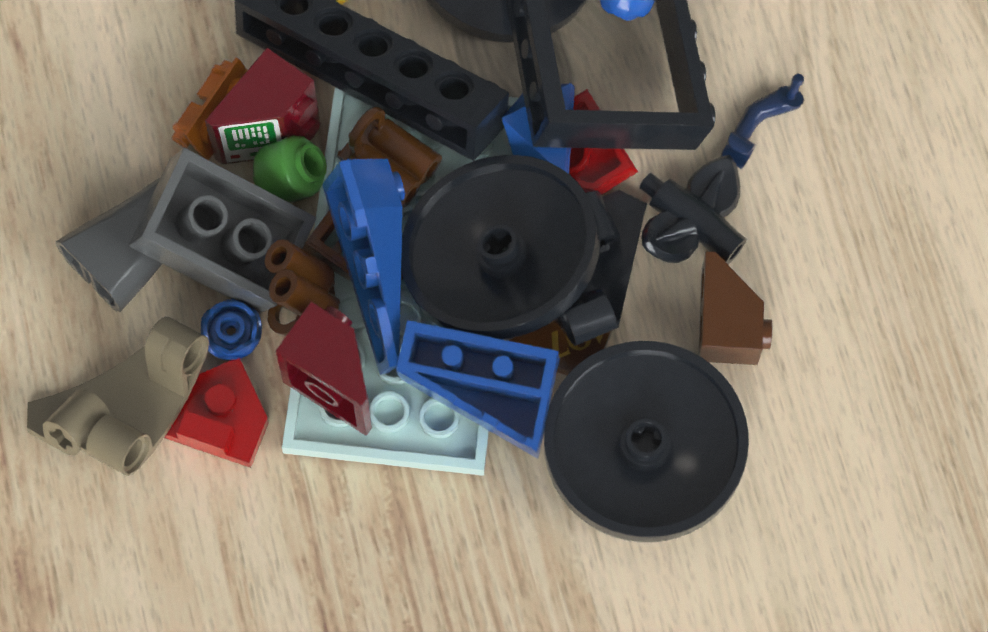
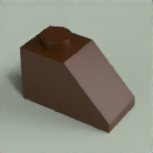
[698,251,772,365]

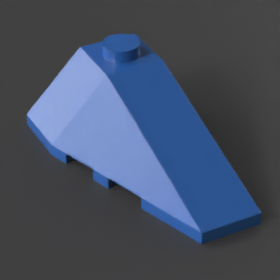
[322,159,405,375]

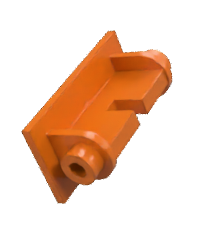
[171,58,247,160]

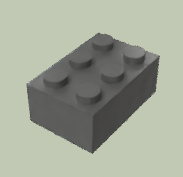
[128,148,317,313]

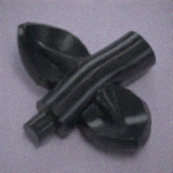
[639,155,747,264]

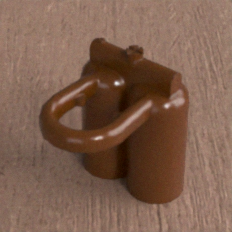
[337,107,442,209]
[265,239,340,336]

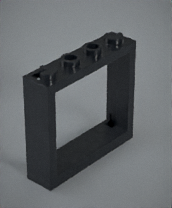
[506,0,716,150]

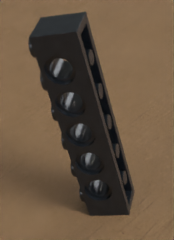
[235,0,509,161]

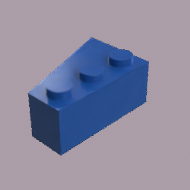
[396,320,559,459]

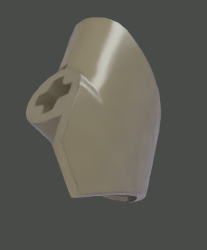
[27,316,209,476]

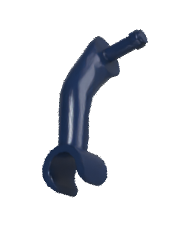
[721,73,804,169]

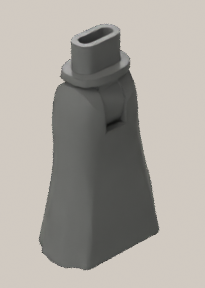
[56,178,162,312]

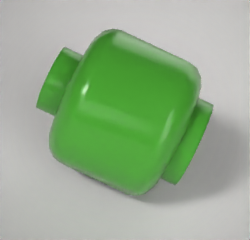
[253,136,327,204]

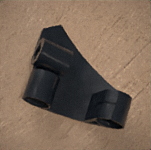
[555,190,647,346]

